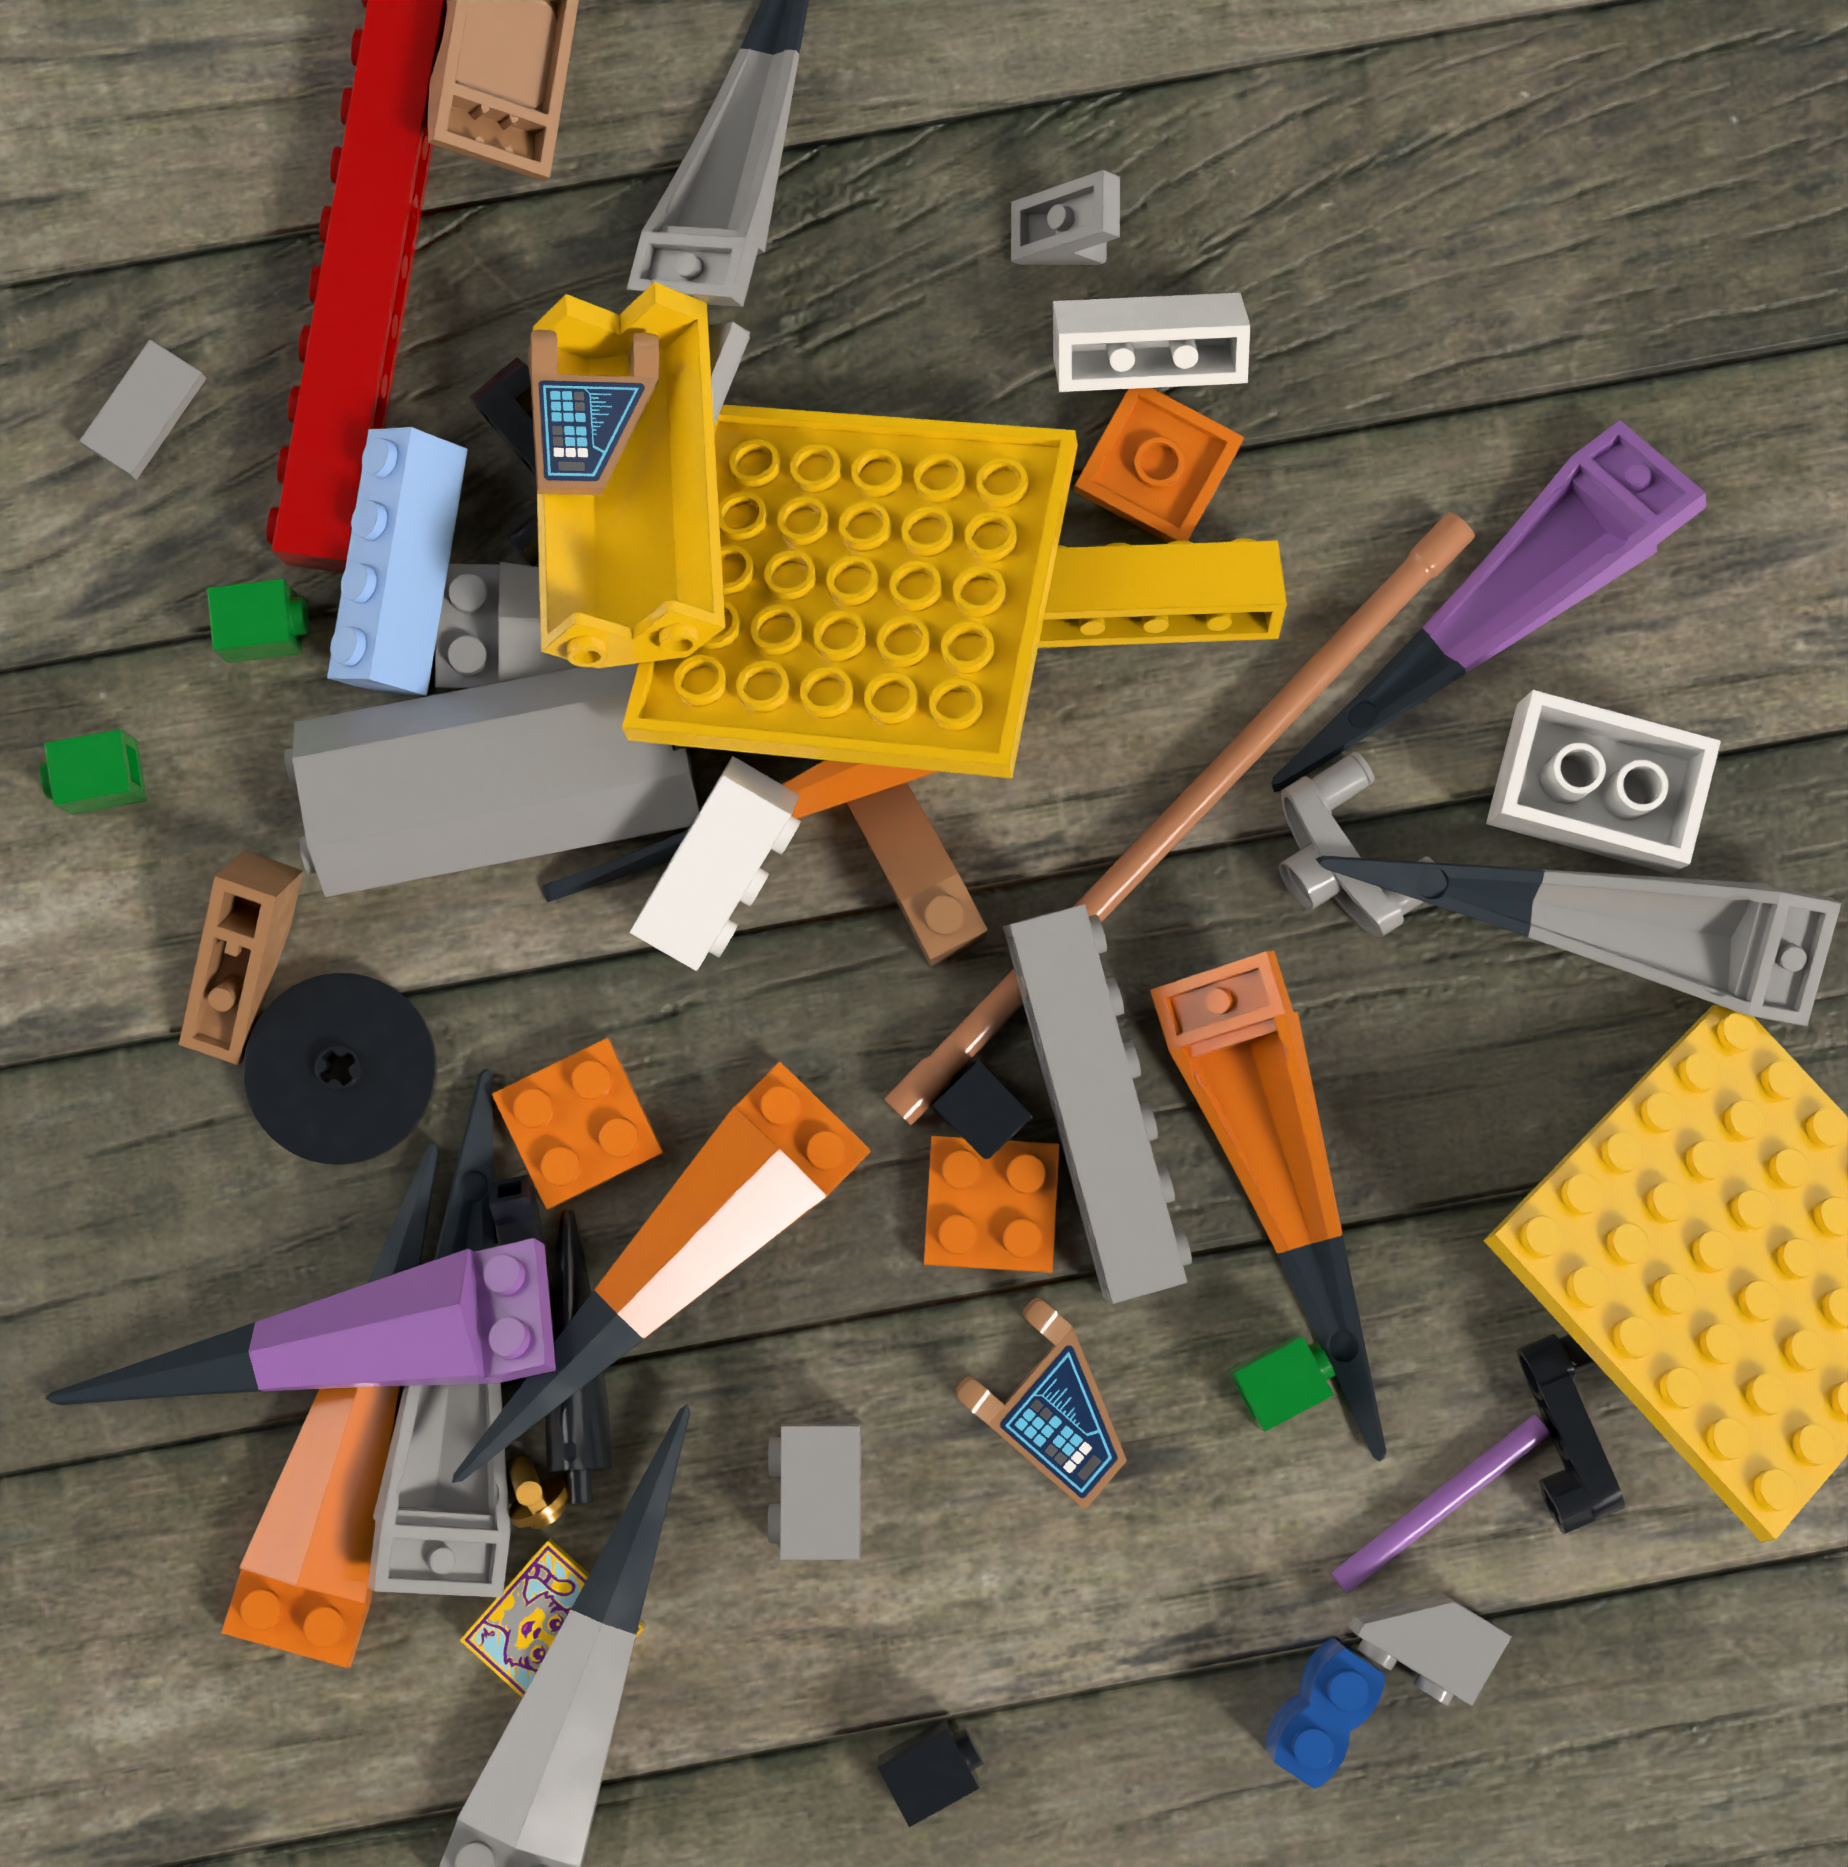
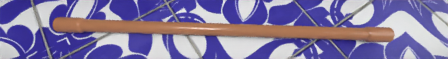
[884,512,1475,1125]

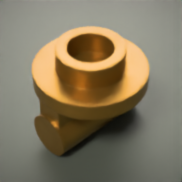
[508,1456,568,1529]

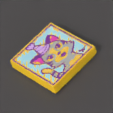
[460,1538,646,1698]

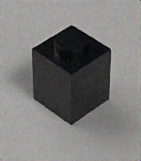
[877,1718,984,1827]

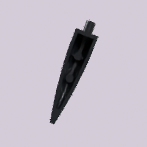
[545,1210,612,1504]

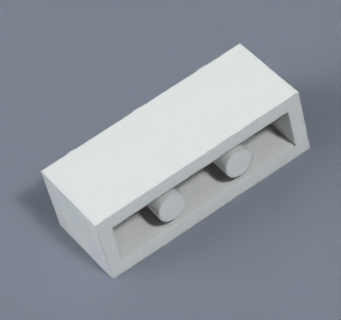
[1053,293,1250,392]
[630,756,801,971]

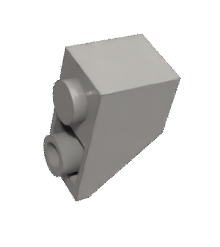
[1348,1593,1512,1706]

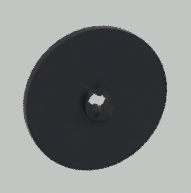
[243,973,437,1165]

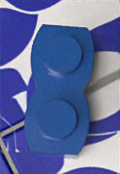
[1265,1637,1385,1789]

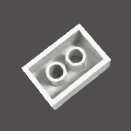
[1486,690,1721,874]

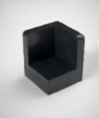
[932,1061,1033,1159]

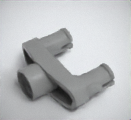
[1279,752,1435,938]

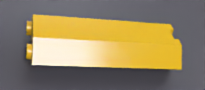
[533,282,725,669]

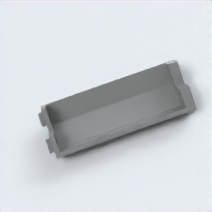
[284,663,701,897]

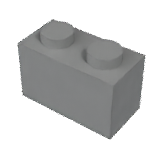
[768,1422,861,1560]

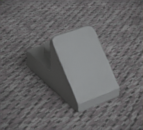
[1011,170,1120,265]

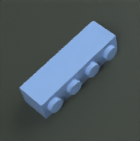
[327,427,468,696]

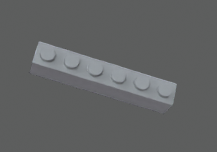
[1002,904,1192,1304]

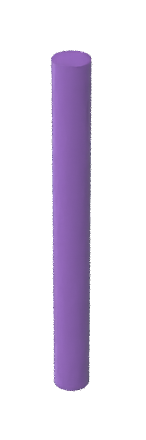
[1331,1414,1551,1594]

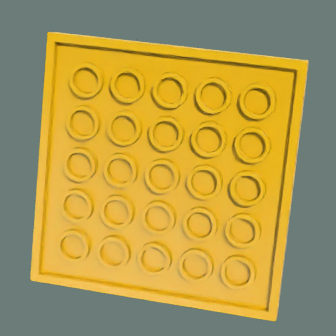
[622,405,1078,779]
[1483,1003,1848,1543]

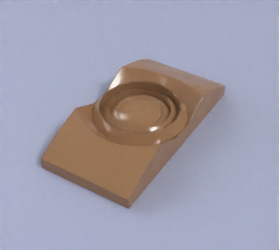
[428,0,579,181]

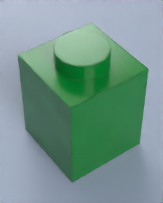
[207,579,310,663]
[39,729,147,815]
[1227,1334,1335,1432]

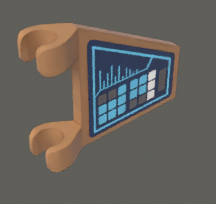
[528,330,659,495]
[955,1297,1127,1510]

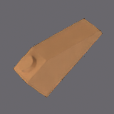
[846,782,988,967]
[179,850,304,1065]

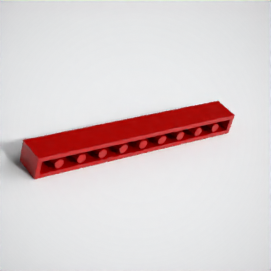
[266,0,447,573]

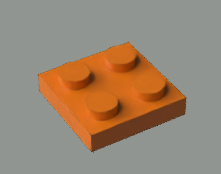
[1073,388,1244,543]
[492,1038,665,1210]
[924,1136,1060,1273]

